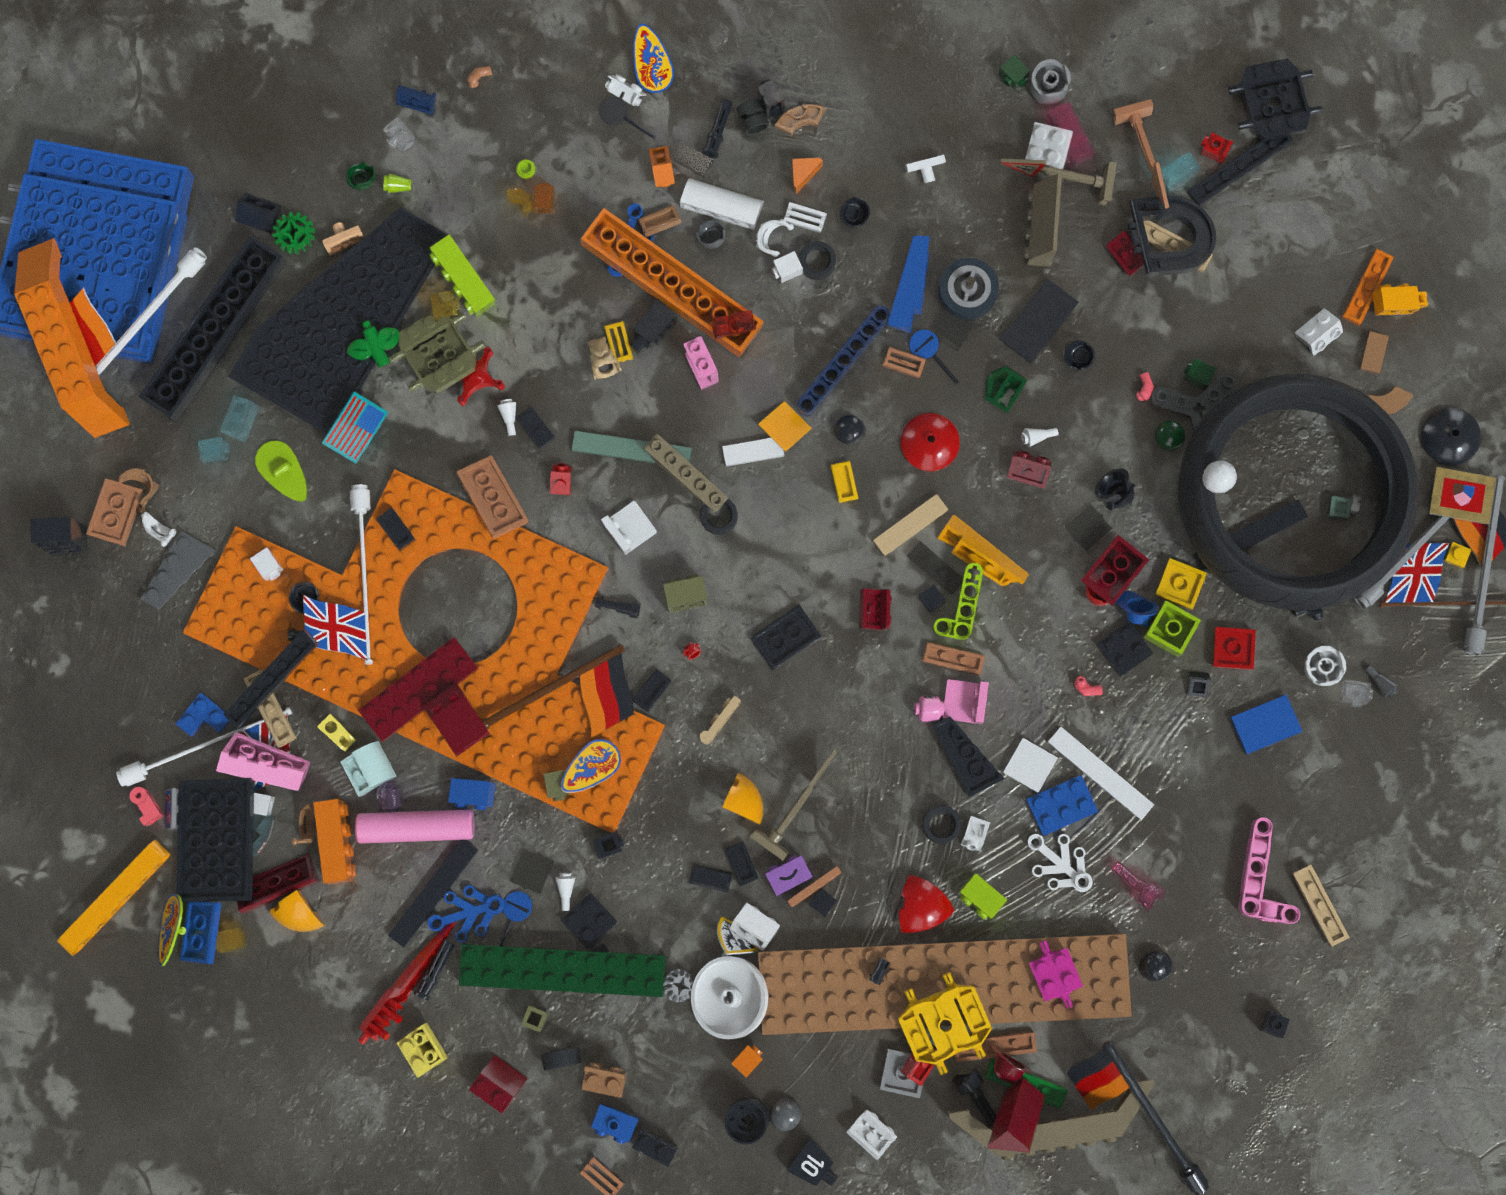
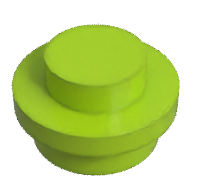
[516,159,536,179]

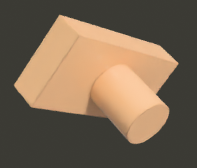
[322,223,364,256]

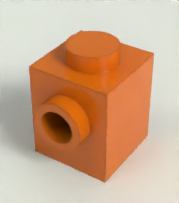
[731,1045,763,1078]

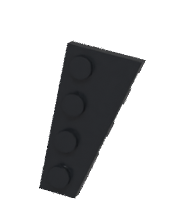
[932,716,1005,797]

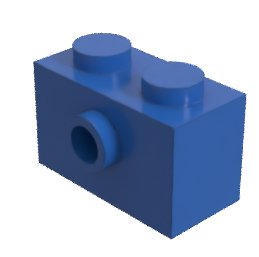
[448,778,496,811]
[591,1103,639,1144]

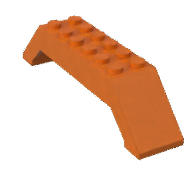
[14,238,130,438]

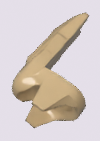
[587,336,622,380]

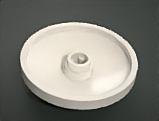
[691,956,768,1039]

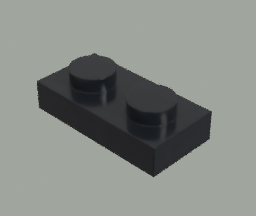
[516,406,556,450]

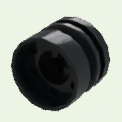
[725,1097,770,1144]

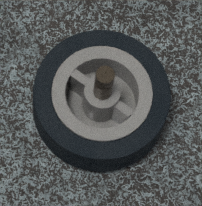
[939,258,999,320]

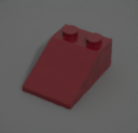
[1081,535,1149,606]
[424,683,490,757]

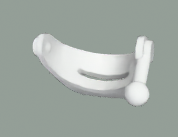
[755,219,794,257]
[141,512,177,547]

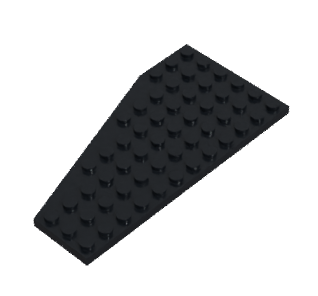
[228,207,448,434]

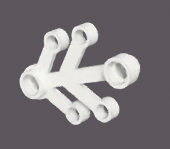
[1027,834,1092,892]

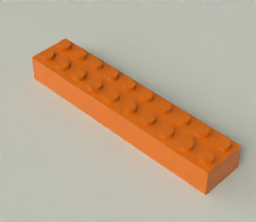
[581,208,764,358]

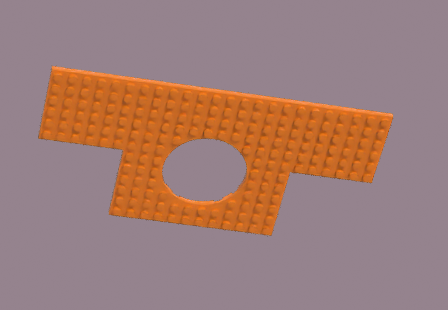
[183,469,665,833]

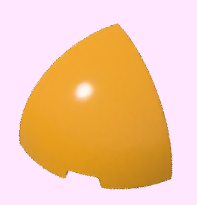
[723,773,763,825]
[269,890,325,932]

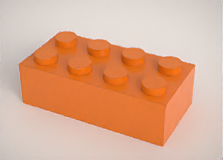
[313,799,357,885]

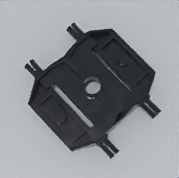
[1228,58,1323,141]

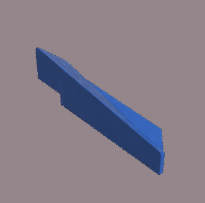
[888,235,930,333]

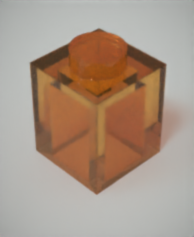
[533,183,556,214]

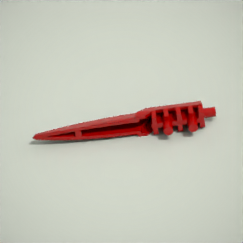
[357,921,456,1045]

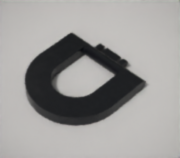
[1127,196,1216,277]

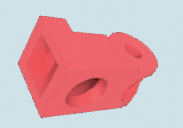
[130,787,165,827]

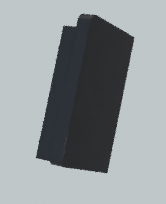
[235,193,281,233]

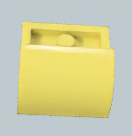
[397,1023,448,1078]

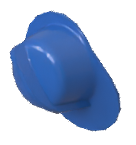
[1116,591,1159,627]

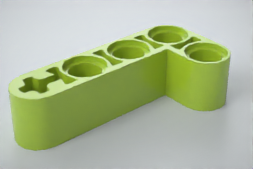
[933,563,983,640]

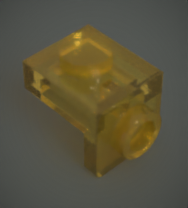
[506,188,535,218]

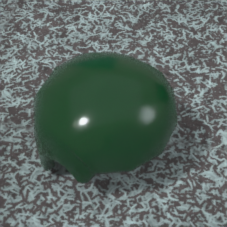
[346,162,376,191]
[1155,420,1185,451]

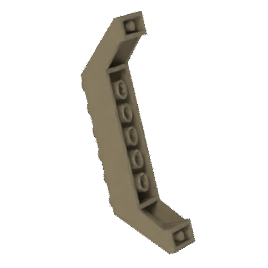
[946,1078,1155,1160]

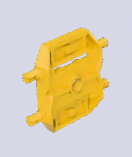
[898,972,992,1075]

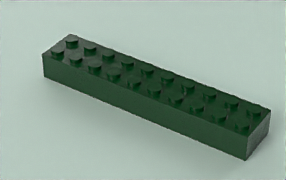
[459,944,666,997]

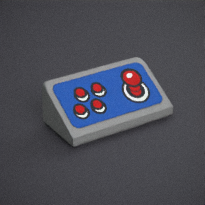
[164,788,179,830]

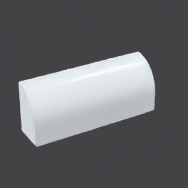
[680,178,764,230]

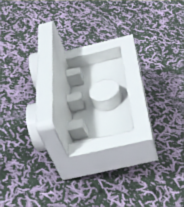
[1295,308,1343,356]
[846,1110,897,1160]

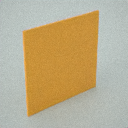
[758,401,812,452]

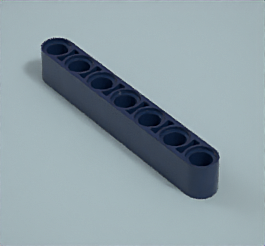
[798,305,890,417]

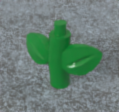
[346,320,399,368]

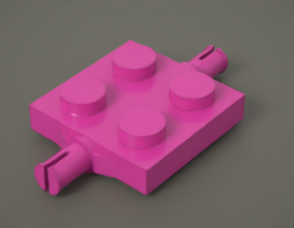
[1029,940,1083,1009]

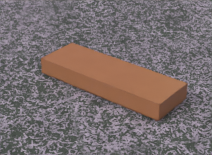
[922,642,985,676]
[787,866,841,907]

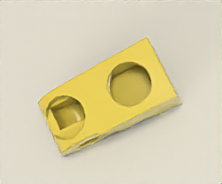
[317,714,356,751]

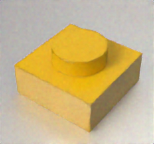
[1444,542,1471,569]

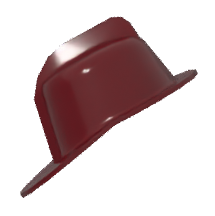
[990,1044,1031,1084]

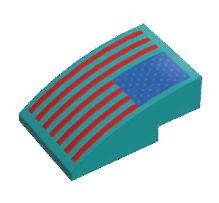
[322,392,388,464]

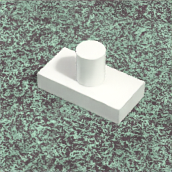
[904,155,946,183]

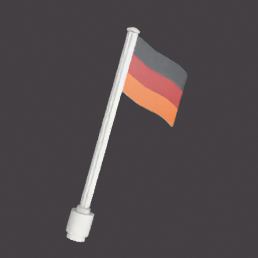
[70,247,207,375]

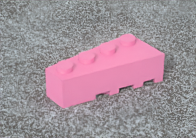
[216,732,310,791]

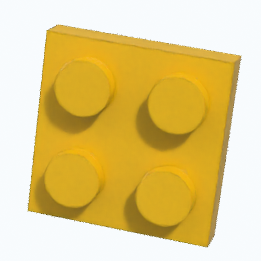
[1155,558,1207,610]

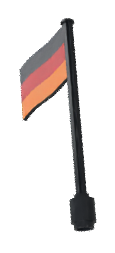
[1067,1040,1209,1195]

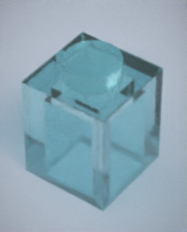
[198,437,230,464]

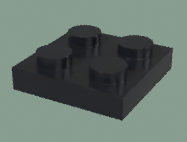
[1097,621,1153,677]
[561,893,618,950]

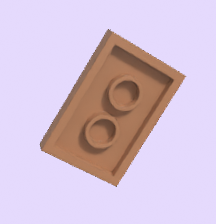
[86,478,144,547]

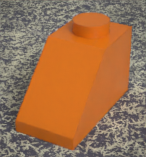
[649,146,675,187]

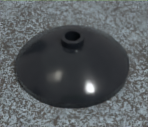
[1421,407,1481,466]

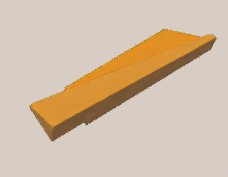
[938,515,1029,586]

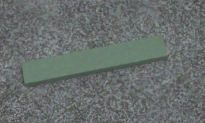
[572,431,692,463]

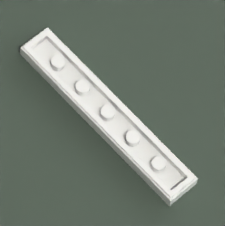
[1047,727,1154,820]

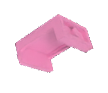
[684,336,719,390]

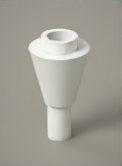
[497,399,516,436]
[1021,428,1058,448]
[555,873,576,911]

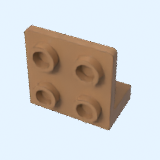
[581,1062,627,1098]

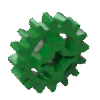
[272,212,316,255]

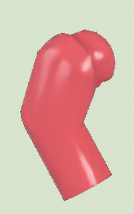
[1136,372,1154,401]

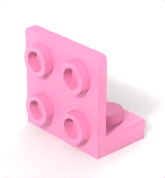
[942,679,989,725]

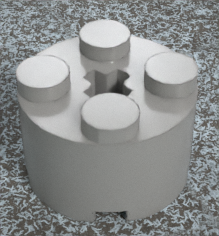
[1029,59,1071,104]

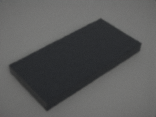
[1000,279,1079,364]

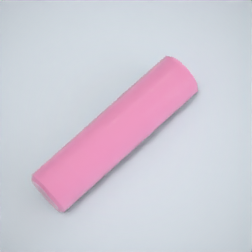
[355,809,475,844]

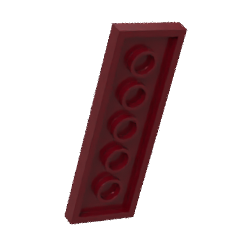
[358,637,479,742]

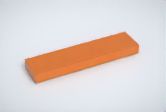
[1342,248,1394,326]

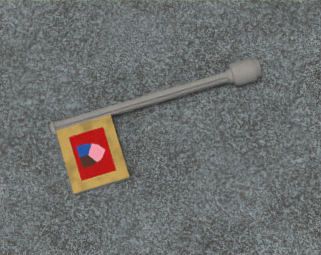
[1429,467,1506,655]

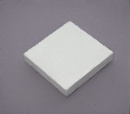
[1003,738,1058,793]

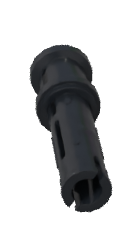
[702,99,733,159]
[413,939,455,1002]

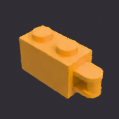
[1372,284,1428,316]

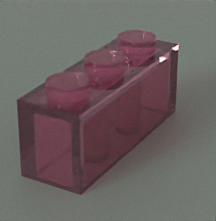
[1045,102,1095,168]

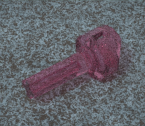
[1111,861,1166,912]

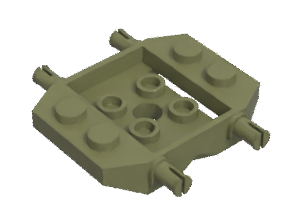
[389,310,486,394]

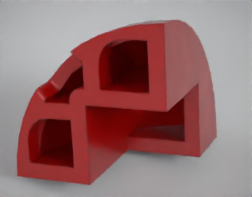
[899,875,954,933]

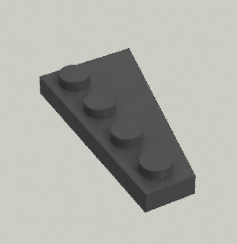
[140,531,216,610]

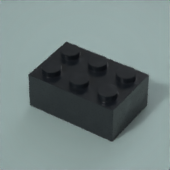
[30,517,87,555]

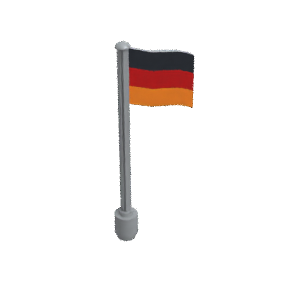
[1354,474,1506,609]

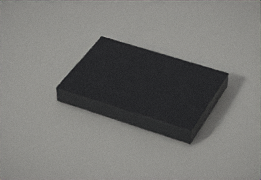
[750,604,822,671]

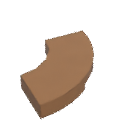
[774,104,826,135]
[1368,386,1413,415]

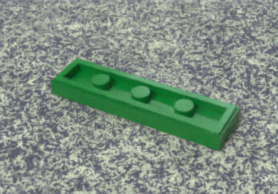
[984,1058,1068,1109]

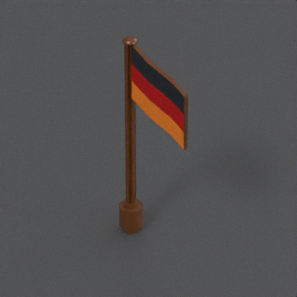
[481,643,634,738]

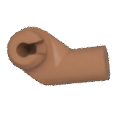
[467,66,492,88]

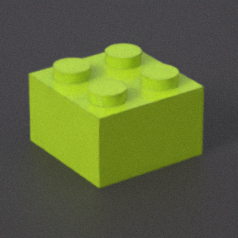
[1143,600,1201,657]
[958,873,1007,920]

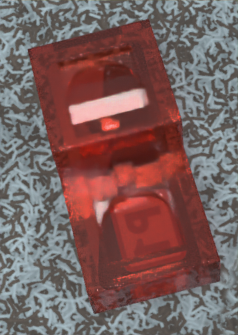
[710,310,756,339]

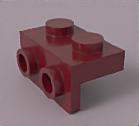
[859,588,892,631]

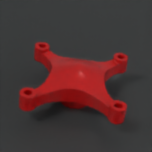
[457,347,505,406]

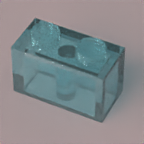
[1161,151,1200,194]

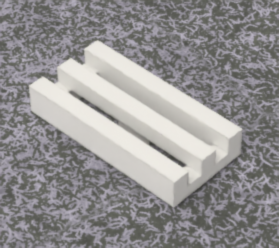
[784,202,827,233]

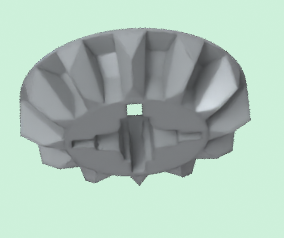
[664,969,694,1002]

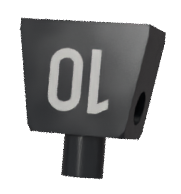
[787,1138,838,1186]

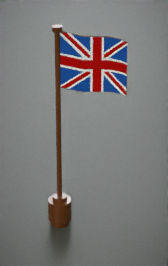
[1380,543,1506,608]

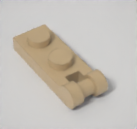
[700,695,741,745]

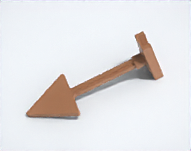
[1112,99,1169,209]

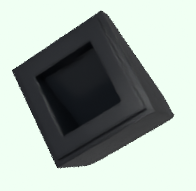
[1188,672,1211,697]

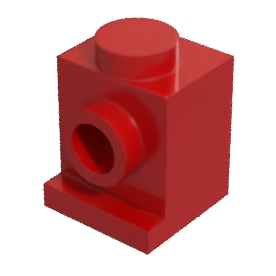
[1201,133,1233,164]

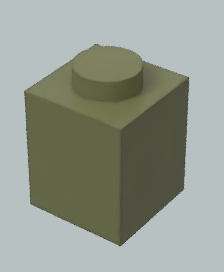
[544,770,569,802]
[521,1005,550,1032]

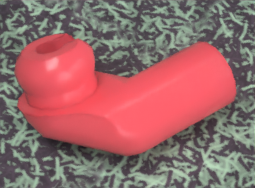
[1074,676,1103,696]

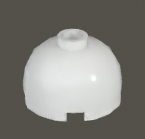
[1304,646,1346,686]

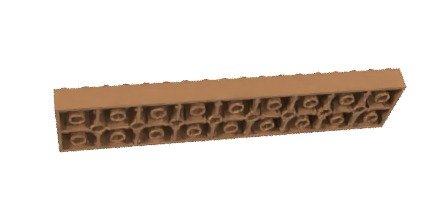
[758,934,1132,1035]

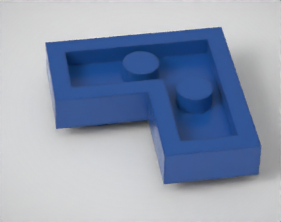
[176,693,230,737]

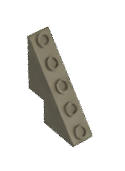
[644,434,728,513]

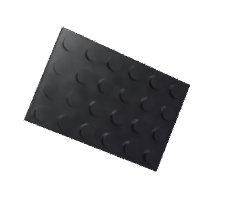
[176,778,254,902]

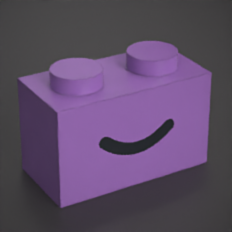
[765,854,813,896]

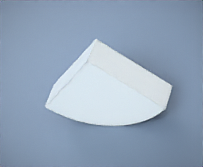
[1350,494,1361,514]

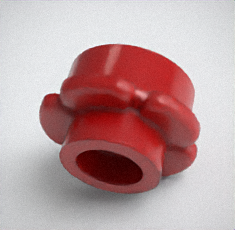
[683,642,702,660]

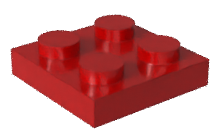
[1213,627,1256,670]

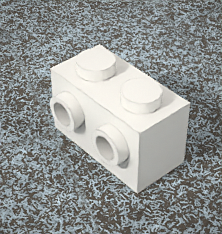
[730,903,780,951]

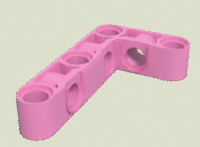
[1238,818,1300,924]

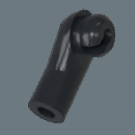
[1293,608,1323,621]

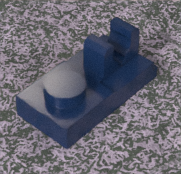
[396,85,436,115]

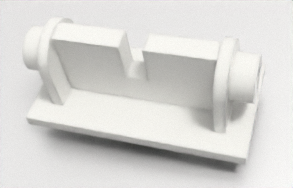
[605,74,646,106]

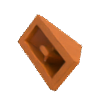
[792,158,823,194]

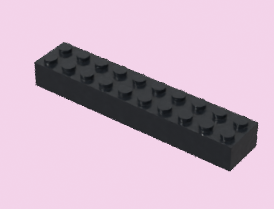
[138,236,287,422]

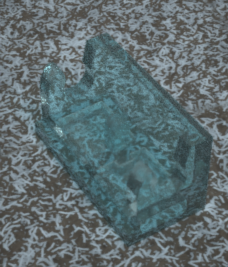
[219,395,259,443]

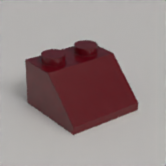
[469,1055,528,1114]

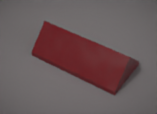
[237,853,321,914]
[988,1078,1045,1153]

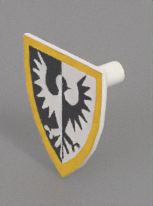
[717,916,758,957]

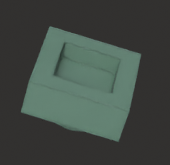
[1328,496,1352,519]

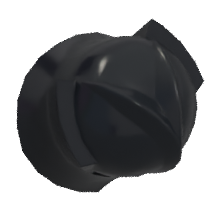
[1095,468,1135,511]

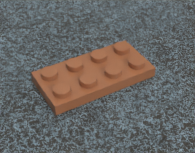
[456,455,528,539]

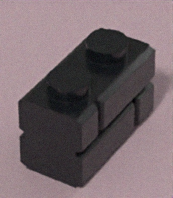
[758,79,784,119]
[632,1128,678,1167]

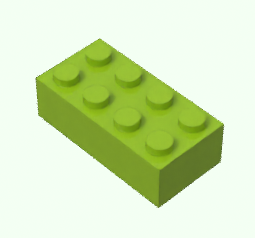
[429,234,496,318]

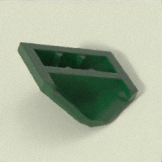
[985,366,1028,413]

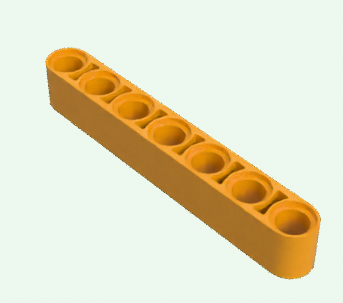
[57,840,170,956]

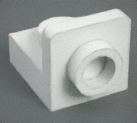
[961,816,990,851]

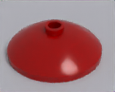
[900,413,960,472]

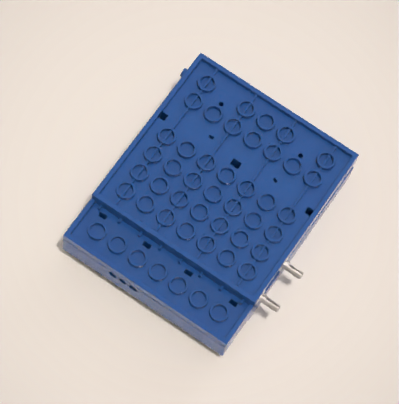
[0,139,194,365]

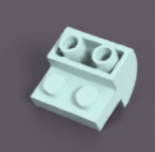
[341,741,397,797]

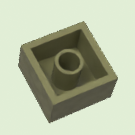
[663,574,709,613]

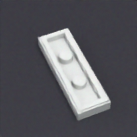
[722,438,784,467]

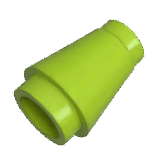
[383,174,411,193]

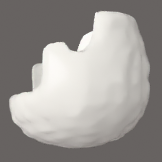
[1202,460,1237,493]

